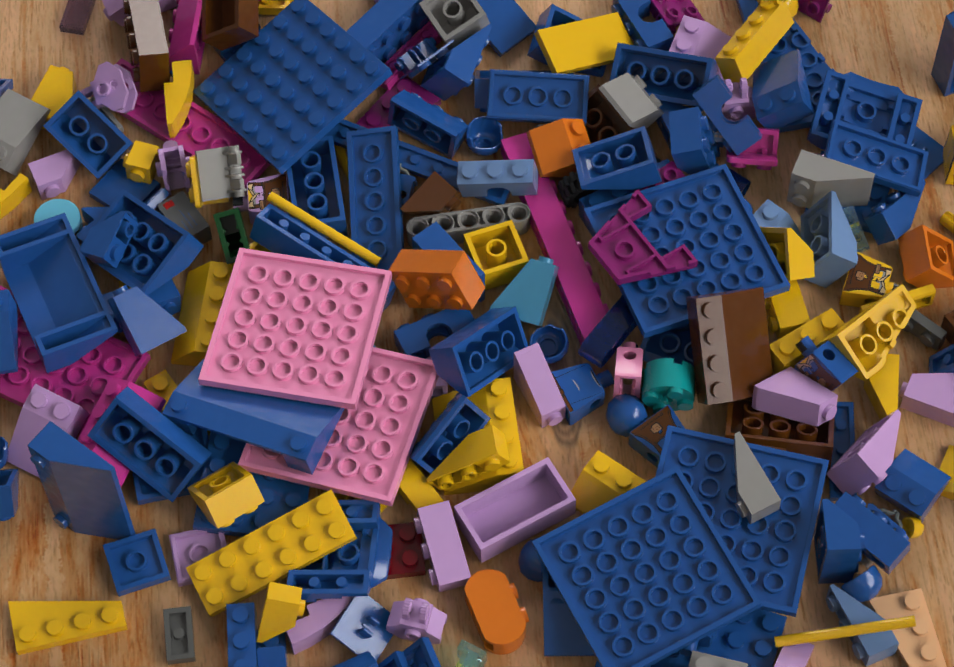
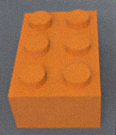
[389,249,486,310]

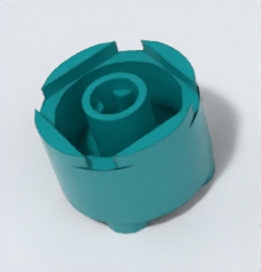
[641,358,695,413]

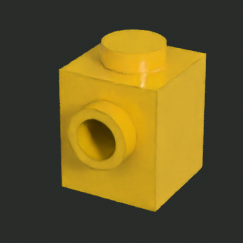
[123,140,160,184]

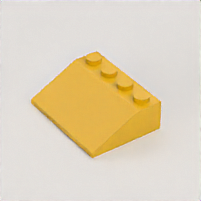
[432,377,524,495]

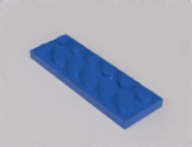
[346,125,404,270]

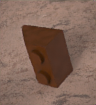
[400,171,462,216]

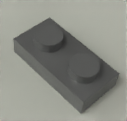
[903,309,947,351]
[163,606,196,665]

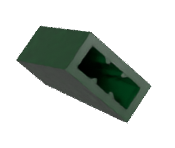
[213,207,250,264]

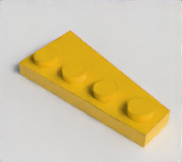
[8,601,128,655]

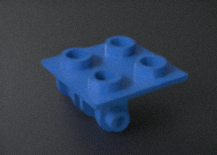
[394,37,454,80]

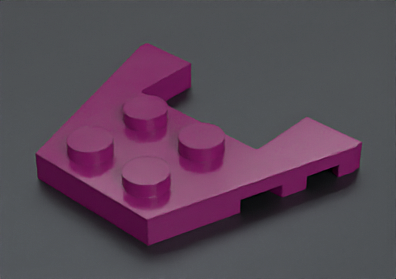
[588,189,698,285]

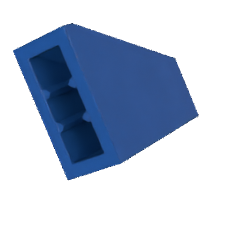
[107,285,187,356]

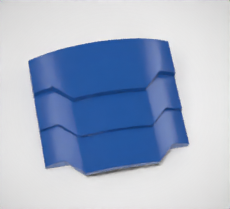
[807,69,923,151]
[287,500,393,602]

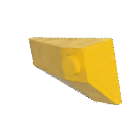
[819,284,917,381]

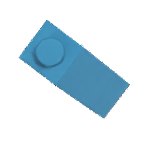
[489,256,559,327]

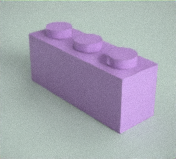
[413,500,471,592]

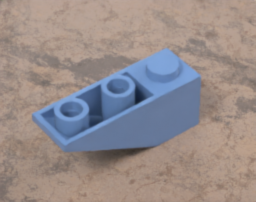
[826,584,899,667]

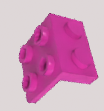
[726,127,779,170]

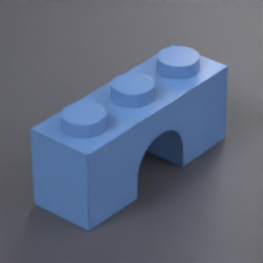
[457,159,538,197]

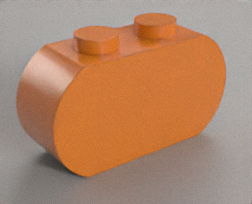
[464,569,529,655]

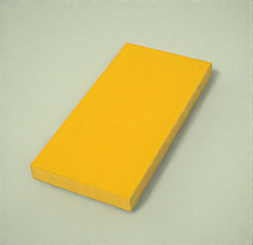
[534,12,633,74]

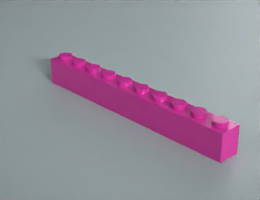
[501,132,620,360]

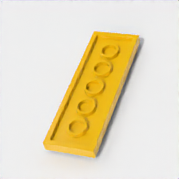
[186,490,357,617]

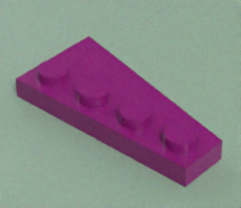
[356,77,441,132]

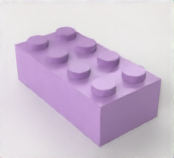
[454,457,576,563]

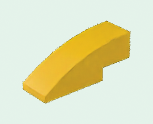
[164,60,194,138]

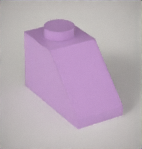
[28,149,81,200]

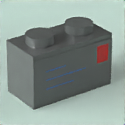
[157,191,212,245]

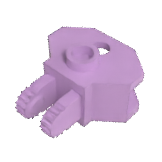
[80,61,138,114]
[722,78,756,121]
[155,140,191,196]
[386,598,447,644]

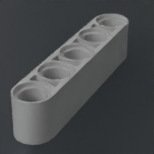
[406,202,530,248]

